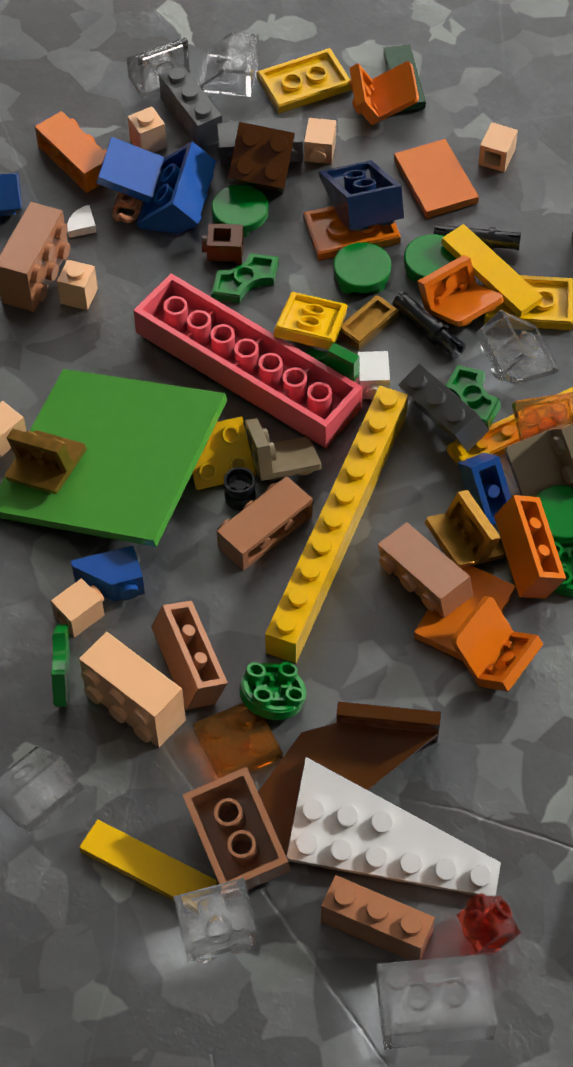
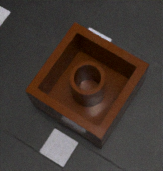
[228,122,295,194]

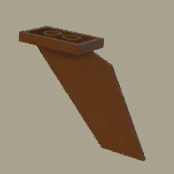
[258,701,441,855]

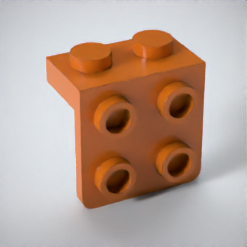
[349,61,419,125]
[417,255,504,327]
[452,596,543,692]

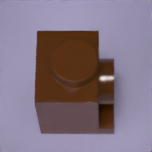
[202,224,244,266]

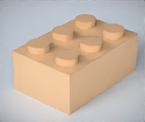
[79,632,186,748]

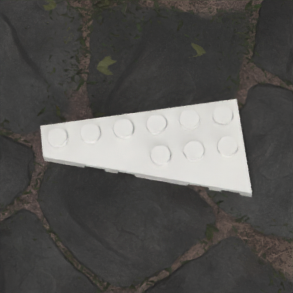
[287,757,501,899]

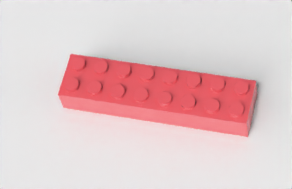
[133,273,363,448]

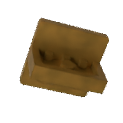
[5,429,87,495]
[425,490,506,568]

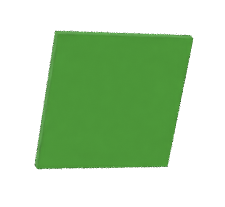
[0,369,227,547]

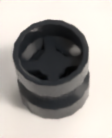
[224,467,256,510]

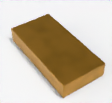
[338,295,399,350]

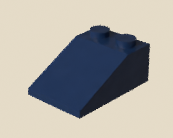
[319,160,404,231]

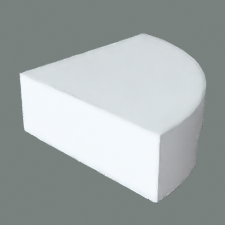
[67,205,96,238]

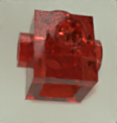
[456,894,521,953]

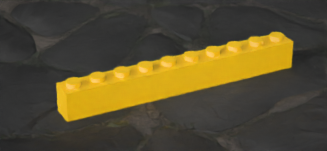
[265,386,408,664]

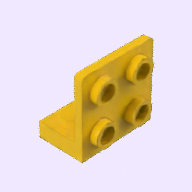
[192,416,256,490]

